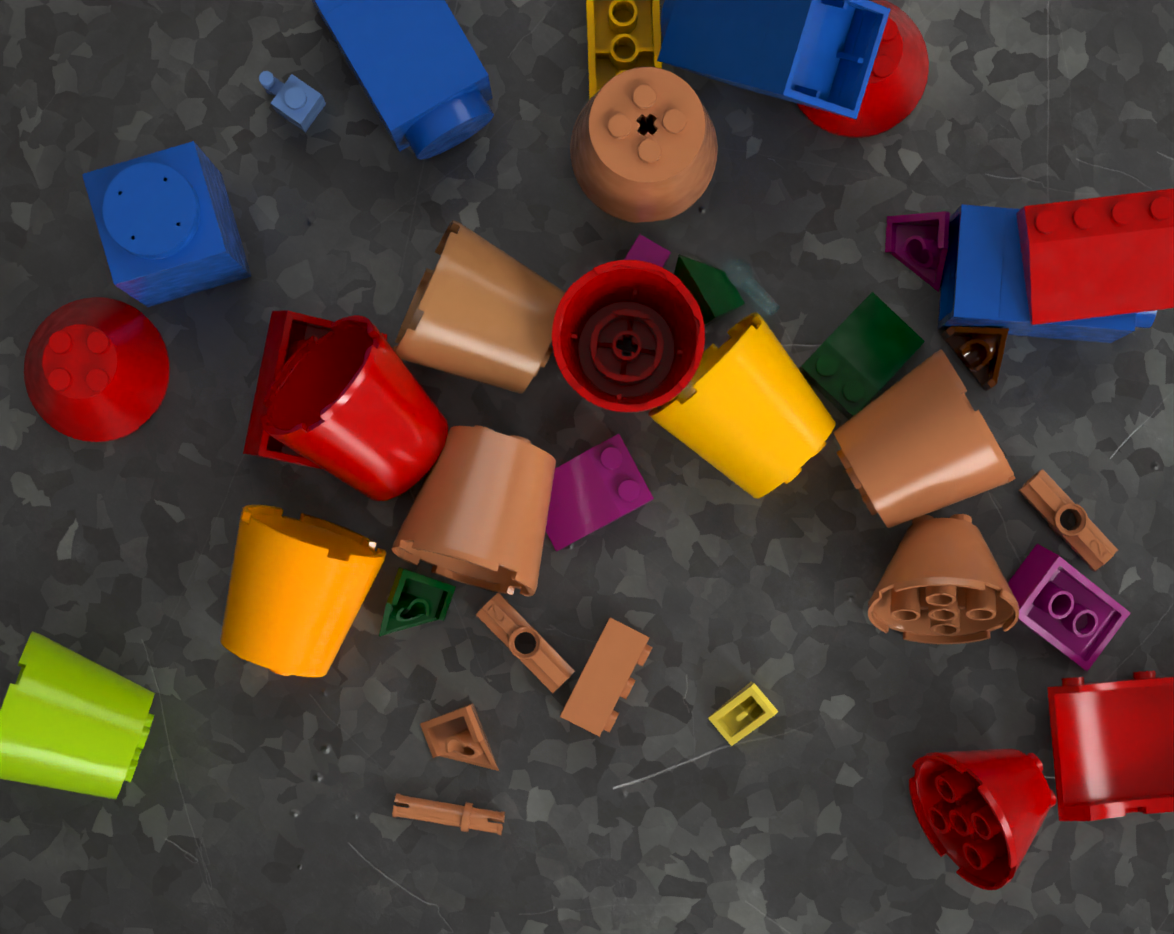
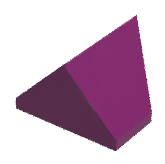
[885,211,950,292]

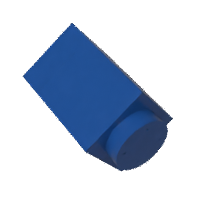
[312,0,494,160]
[657,0,891,119]
[82,141,251,307]
[938,204,1158,343]

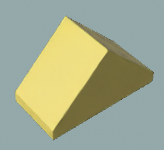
[708,682,779,746]

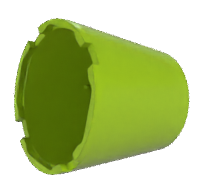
[0,631,155,800]

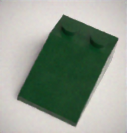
[799,292,925,419]

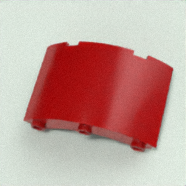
[1047,670,1174,821]

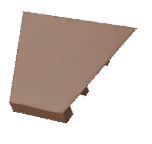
[420,703,499,771]

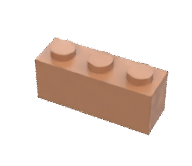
[560,618,652,737]

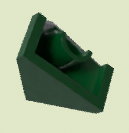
[674,254,745,327]
[379,567,456,636]

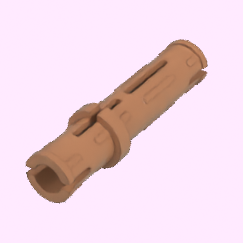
[392,793,505,835]

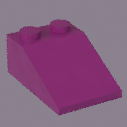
[546,434,654,552]
[1008,543,1130,672]

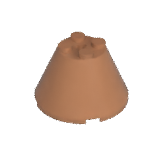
[868,514,1019,644]

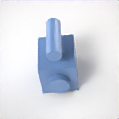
[259,71,326,133]

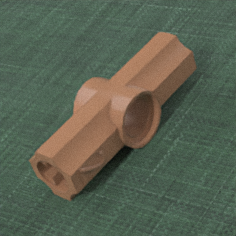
[1018,469,1118,571]
[476,592,575,694]

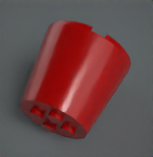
[552,260,705,413]
[260,315,448,501]

